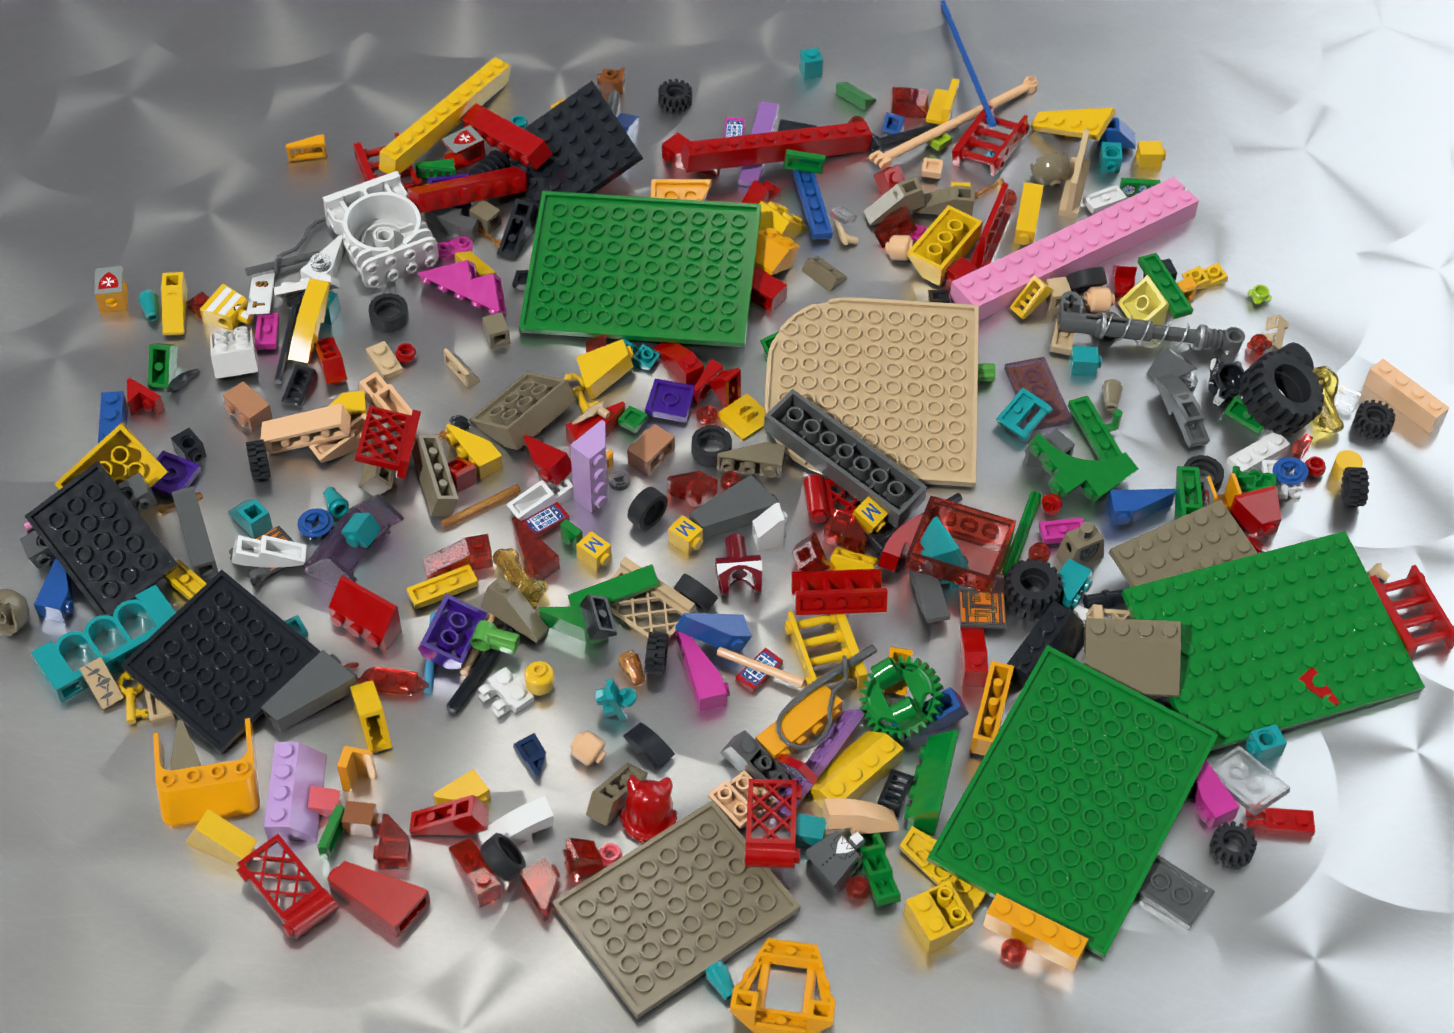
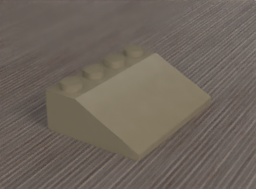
[469,371,576,450]
[1084,618,1181,697]

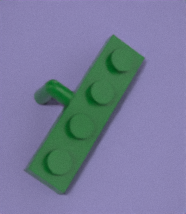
[1068,396,1123,460]

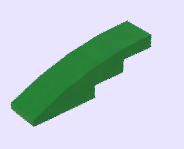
[857,832,901,907]

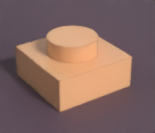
[921,158,943,179]

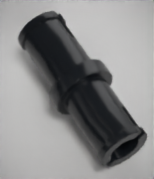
[1083,588,1126,609]

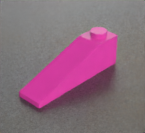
[676,624,730,712]
[1191,760,1240,829]

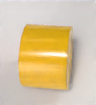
[1331,450,1363,482]

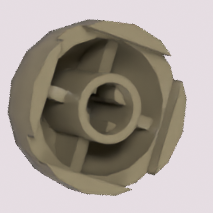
[1030,152,1070,188]
[0,589,29,636]

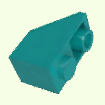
[228,499,273,539]
[1058,558,1093,610]

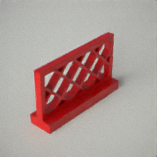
[970,182,1011,269]
[354,405,421,479]

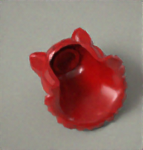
[620,776,678,843]

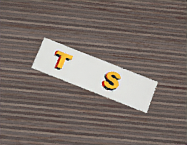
[246,270,275,314]

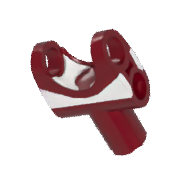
[715,533,762,596]

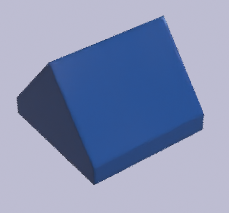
[881,112,905,134]

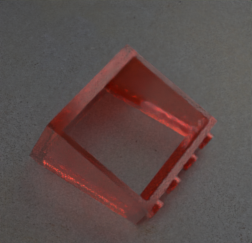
[905,496,1016,594]

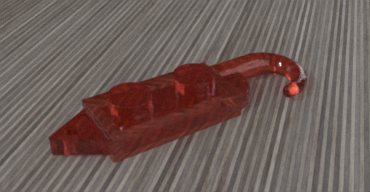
[343,662,429,696]

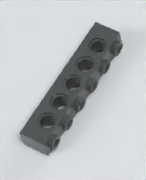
[20,473,158,569]

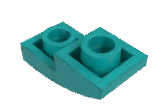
[623,338,660,370]

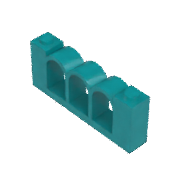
[31,584,176,703]

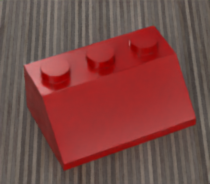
[328,575,402,651]

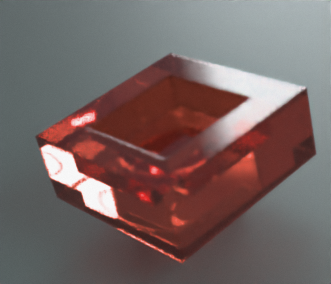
[186,291,209,318]
[1291,433,1313,460]

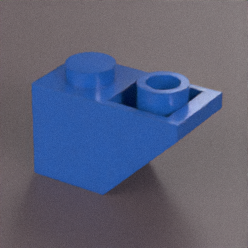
[1097,118,1136,149]

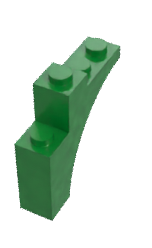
[1028,433,1139,503]

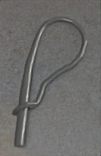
[245,217,326,276]
[776,645,877,750]

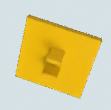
[715,393,765,441]

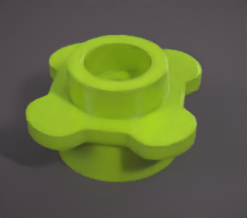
[1248,285,1272,304]

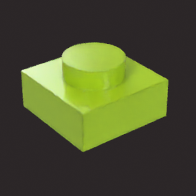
[926,133,952,152]

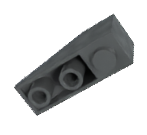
[720,730,794,795]

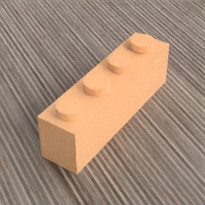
[1364,358,1450,434]
[261,403,351,455]

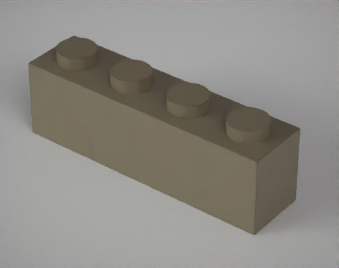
[411,434,459,517]

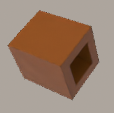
[342,801,381,837]

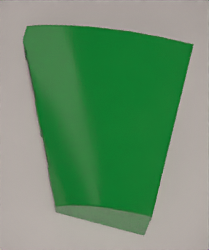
[1232,466,1278,494]

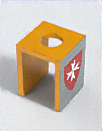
[95,266,128,313]
[1202,473,1242,511]

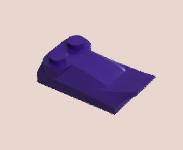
[418,594,487,670]

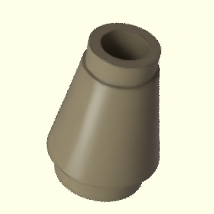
[1102,379,1123,412]

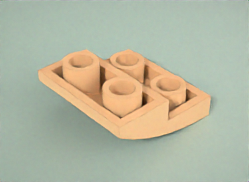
[708,770,776,829]

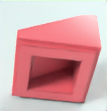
[308,786,340,817]

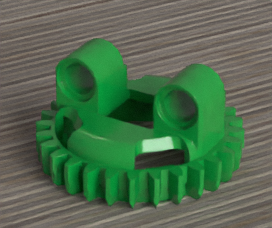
[859,655,945,741]

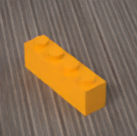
[969,661,1014,756]
[755,684,843,763]
[983,894,1088,972]

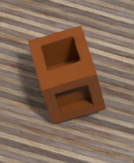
[597,67,625,94]

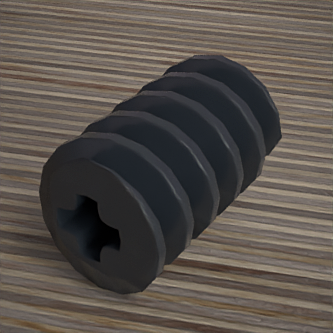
[469,150,511,176]

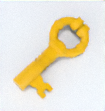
[563,373,598,413]
[116,672,148,725]

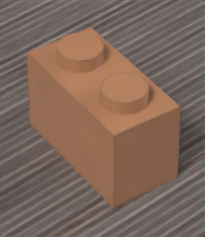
[223,382,273,432]
[627,424,675,476]

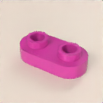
[438,236,474,262]

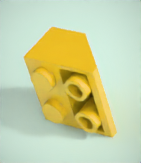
[759,201,808,240]
[903,881,974,955]

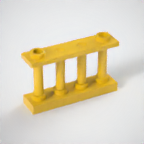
[784,611,868,693]

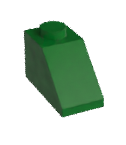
[147,343,178,388]

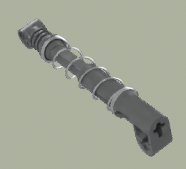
[1057,291,1245,356]

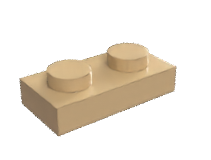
[1050,319,1075,356]
[366,341,403,381]

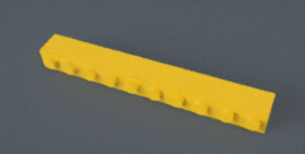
[379,57,510,174]

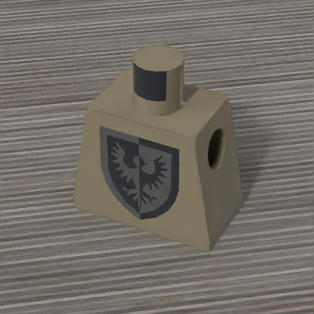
[1056,522,1104,566]

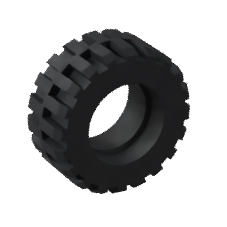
[1240,351,1324,435]

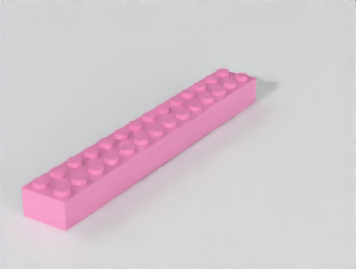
[950,177,1199,321]

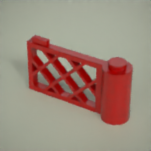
[803,474,862,523]
[745,779,802,868]
[236,834,338,939]

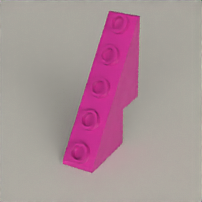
[418,260,507,316]

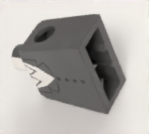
[804,831,866,892]

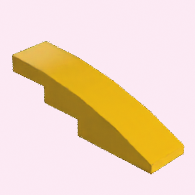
[288,278,331,363]

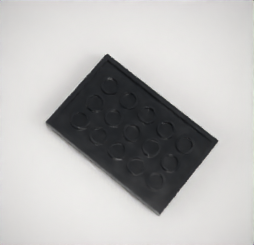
[25,461,180,617]

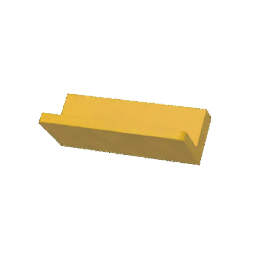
[925,78,960,125]

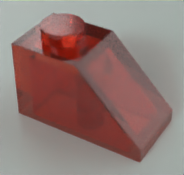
[873,205,918,249]
[520,858,560,921]

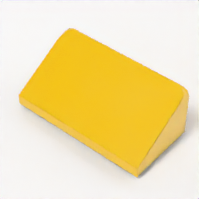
[454,251,497,278]
[829,547,879,570]

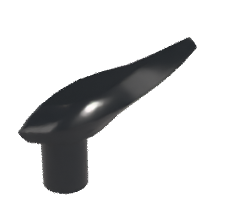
[167,369,200,392]

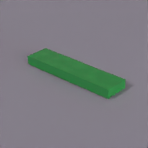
[1137,253,1194,319]
[568,564,660,607]

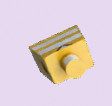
[200,284,254,330]

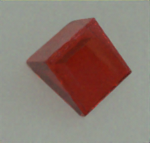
[586,334,607,353]

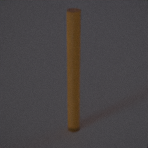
[440,484,521,529]

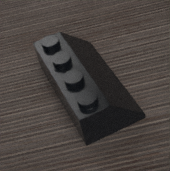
[1007,601,1084,689]

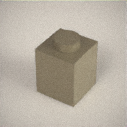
[469,200,502,235]
[482,312,510,348]

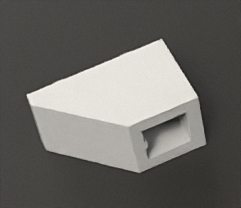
[752,503,788,551]

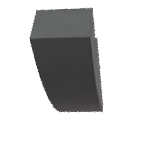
[424,207,479,244]
[909,561,950,623]

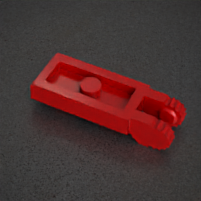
[1245,806,1316,836]

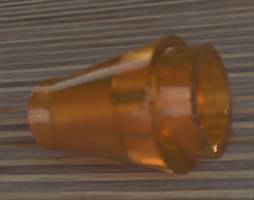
[618,650,646,686]

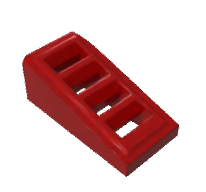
[694,359,723,404]

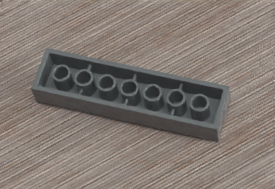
[764,389,927,529]

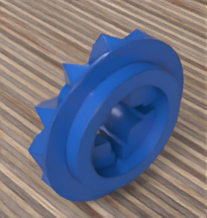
[1272,457,1308,488]
[297,508,333,540]

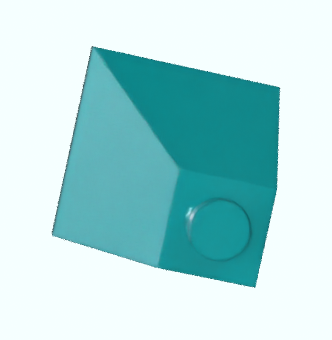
[919,516,969,572]

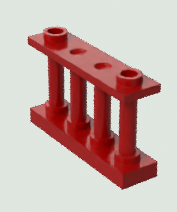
[952,105,1030,176]
[353,133,423,192]
[1369,565,1454,660]
[791,569,888,615]

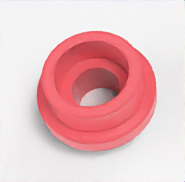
[598,843,623,867]

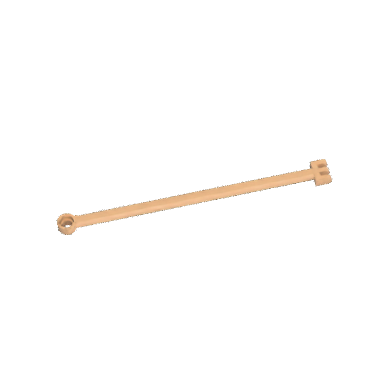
[868,76,1038,170]

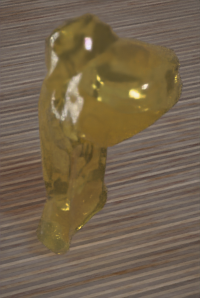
[1312,366,1344,434]
[492,548,549,610]

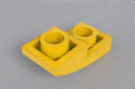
[1182,263,1228,290]

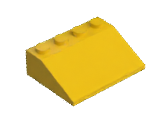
[54,422,168,490]

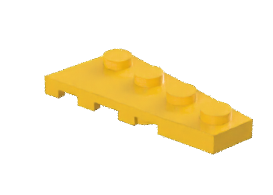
[1030,107,1116,141]
[899,826,987,917]

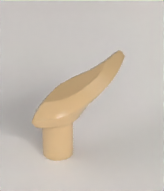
[835,219,858,245]
[572,402,610,424]
[1367,563,1391,581]

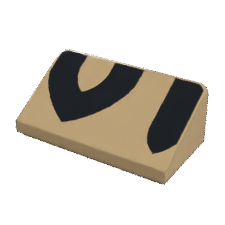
[443,348,480,388]

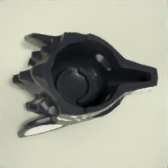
[1208,357,1244,407]

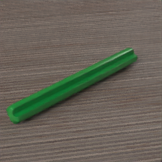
[1001,491,1042,578]

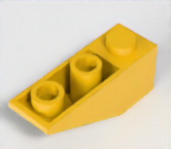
[161,272,188,336]
[445,424,503,480]

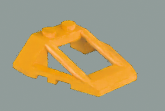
[730,938,836,1033]

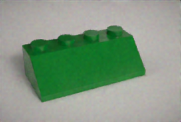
[904,730,959,836]

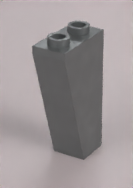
[689,475,779,540]
[172,486,218,578]
[261,650,358,731]

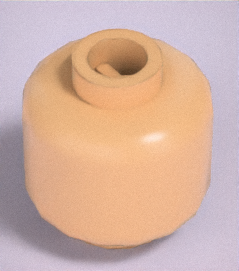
[885,235,916,261]
[1083,286,1115,313]
[570,731,606,766]

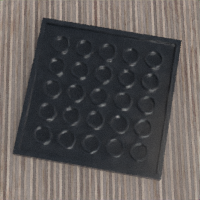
[505,81,644,209]
[120,570,321,754]

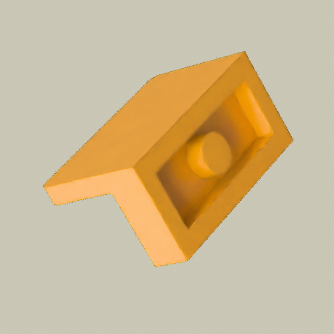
[337,745,377,792]

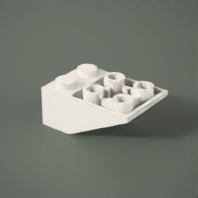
[210,326,258,379]

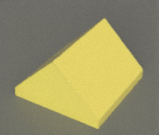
[1117,275,1169,325]

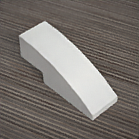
[506,477,573,521]
[232,535,307,568]
[478,796,555,845]

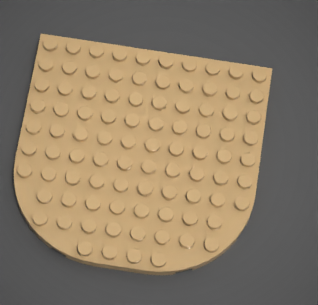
[764,297,979,487]

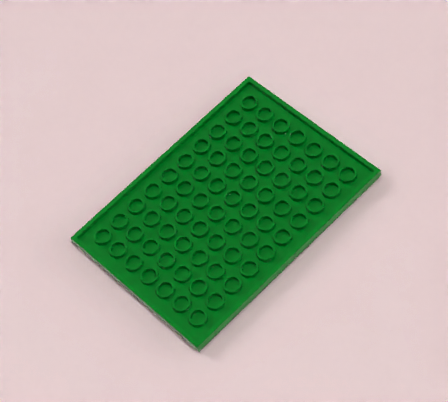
[519,191,762,348]
[1121,531,1425,751]
[926,645,1218,959]

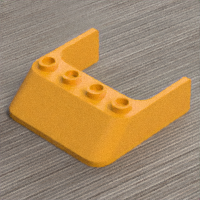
[153,718,260,827]

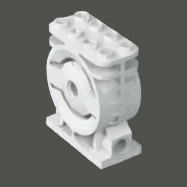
[323,171,439,288]

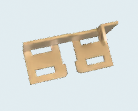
[1262,315,1289,349]

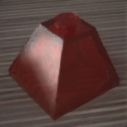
[891,87,929,118]

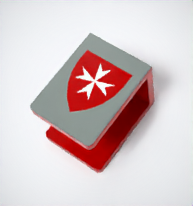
[442,125,485,172]

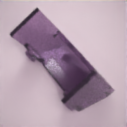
[302,494,404,588]

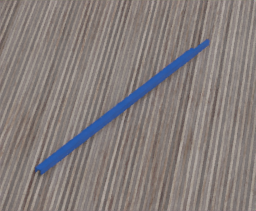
[940,0,997,128]

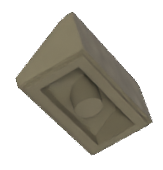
[802,256,847,291]

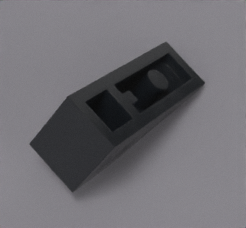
[497,198,539,260]

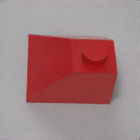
[1229,485,1282,537]

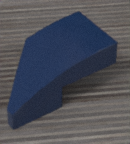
[513,733,546,779]

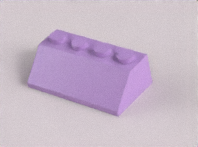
[570,420,608,513]
[264,742,327,841]

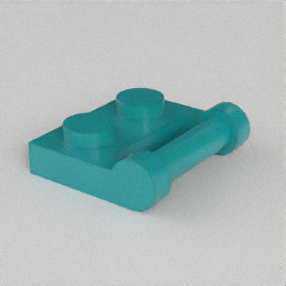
[996,388,1053,442]

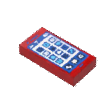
[521,502,570,541]
[736,647,783,693]
[776,754,818,785]

